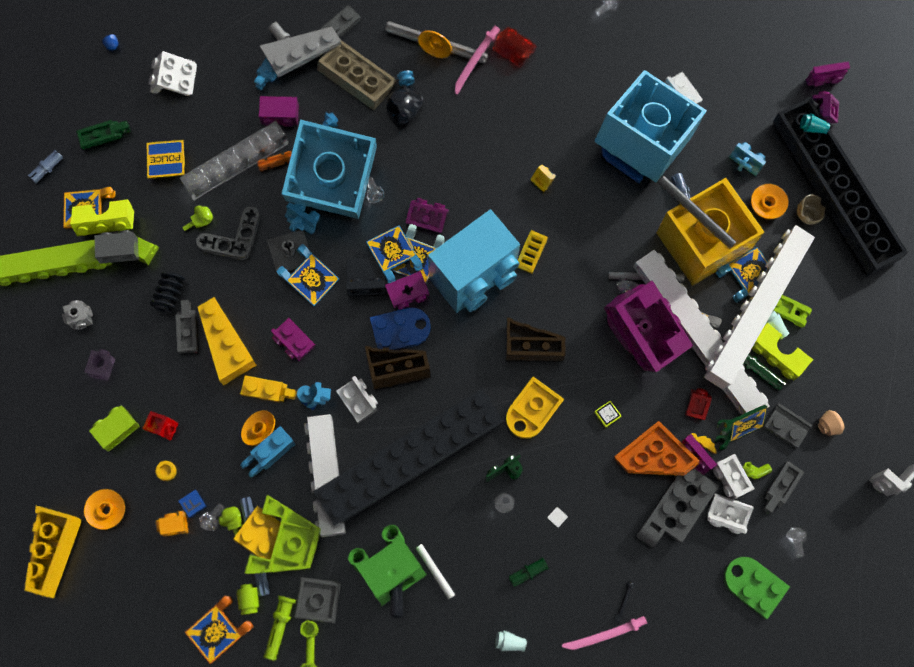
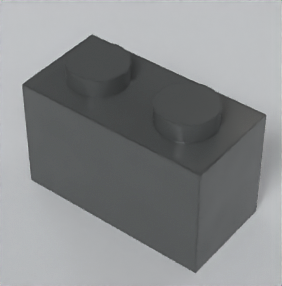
[94,230,139,264]

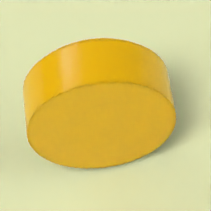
[155,461,177,481]

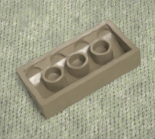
[317,41,397,111]

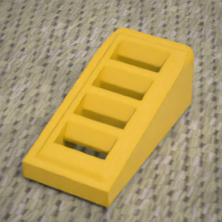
[517,230,548,274]

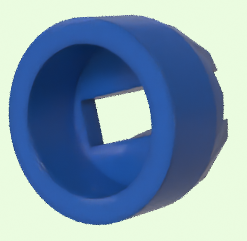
[102,34,118,50]

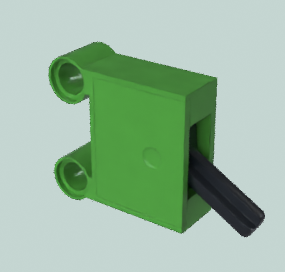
[348,525,426,619]

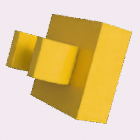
[530,165,556,192]

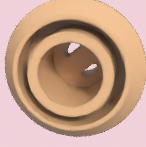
[818,410,844,436]

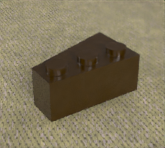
[506,317,565,361]
[365,346,431,390]

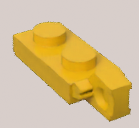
[241,375,296,402]

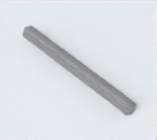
[385,22,488,63]

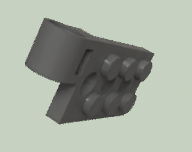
[636,468,719,548]

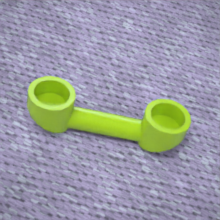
[300,621,319,667]

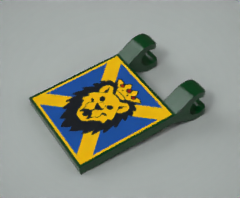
[715,404,767,450]

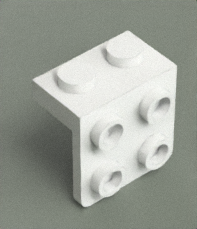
[149,51,197,96]
[869,464,914,497]

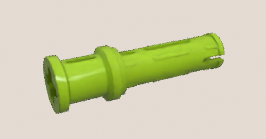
[263,595,296,660]

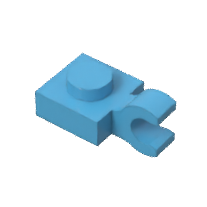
[254,58,277,91]

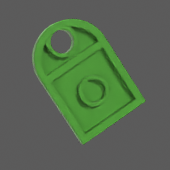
[724,557,790,619]

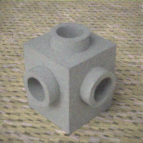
[62,300,93,330]

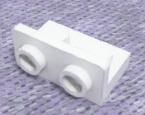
[664,72,703,105]
[336,376,378,424]

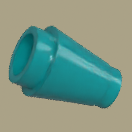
[800,113,830,134]

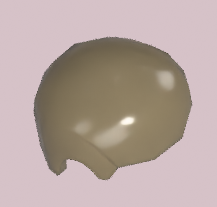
[797,194,826,225]

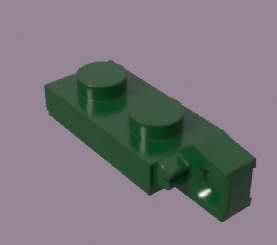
[76,120,131,150]

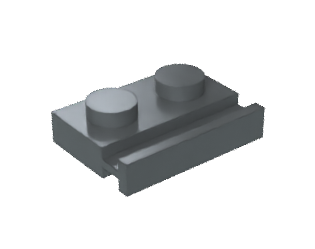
[763,403,812,449]

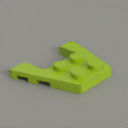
[245,495,321,574]

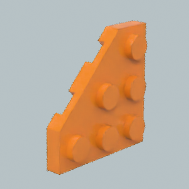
[614,421,699,476]

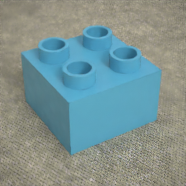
[594,70,707,182]
[282,120,377,219]
[428,209,520,313]

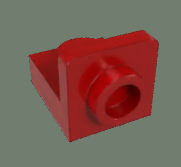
[686,388,712,420]
[142,411,178,440]

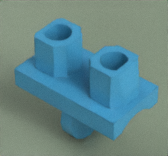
[729,142,766,176]
[285,203,320,235]
[296,382,331,408]

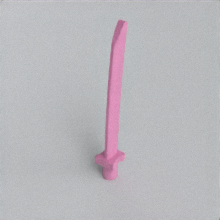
[455,26,500,95]
[562,616,647,650]

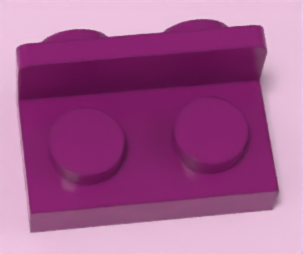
[812,91,839,124]
[406,198,449,233]
[271,318,315,361]
[681,434,717,475]

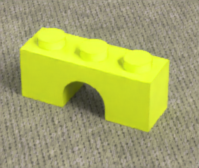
[70,199,134,236]
[752,323,813,381]

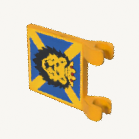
[63,187,115,229]

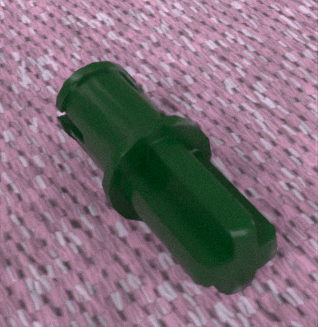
[509,557,549,586]

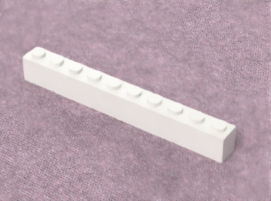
[704,225,815,390]
[633,249,769,415]

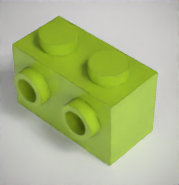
[89,406,140,452]

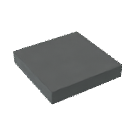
[294,577,341,624]

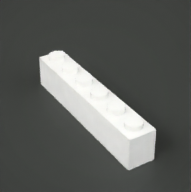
[304,414,346,537]

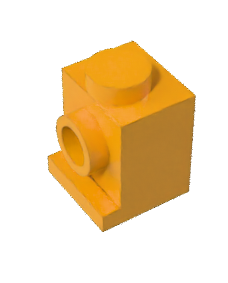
[156,511,188,537]

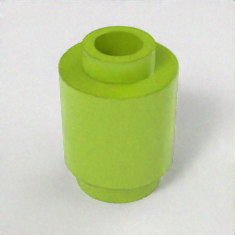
[237,584,259,615]

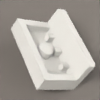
[713,454,754,500]
[706,493,753,534]

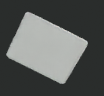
[548,507,568,527]

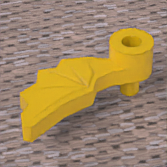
[688,433,717,454]

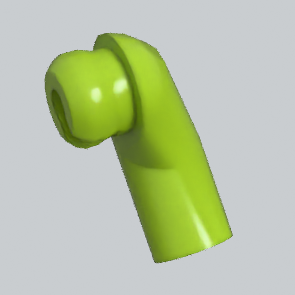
[743,462,772,479]

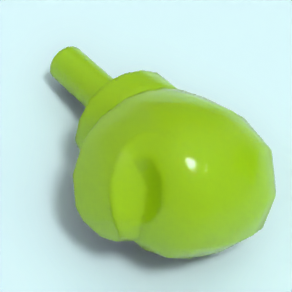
[182,205,213,231]
[219,507,242,536]

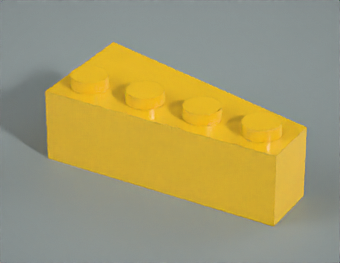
[198,297,257,386]
[25,506,82,598]

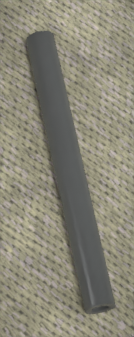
[658,176,736,249]

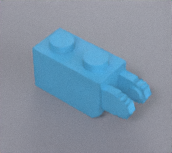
[240,426,296,478]

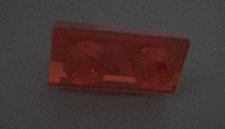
[493,27,537,67]

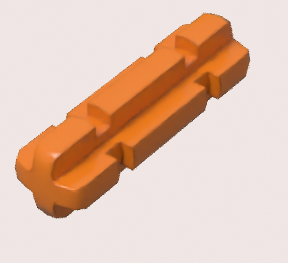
[257,151,292,171]

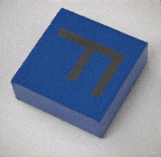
[179,490,207,518]

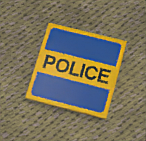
[147,140,185,178]

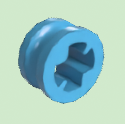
[397,70,415,86]

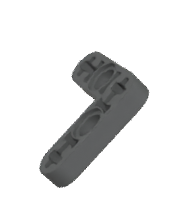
[196,206,260,260]

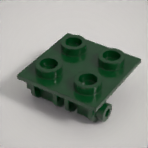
[485,455,523,483]

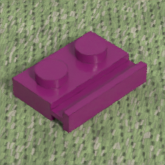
[806,61,850,86]

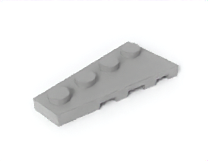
[260,27,341,77]

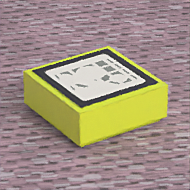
[594,401,622,428]

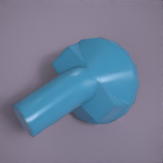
[322,112,339,127]

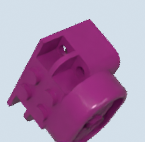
[604,280,693,372]

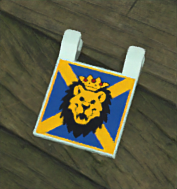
[392,224,445,284]

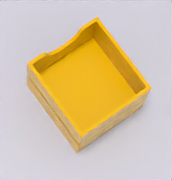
[656,178,764,286]

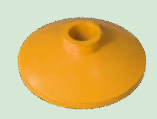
[418,30,452,58]
[751,184,788,219]
[241,410,275,446]
[84,489,125,530]

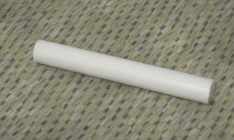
[415,544,455,600]

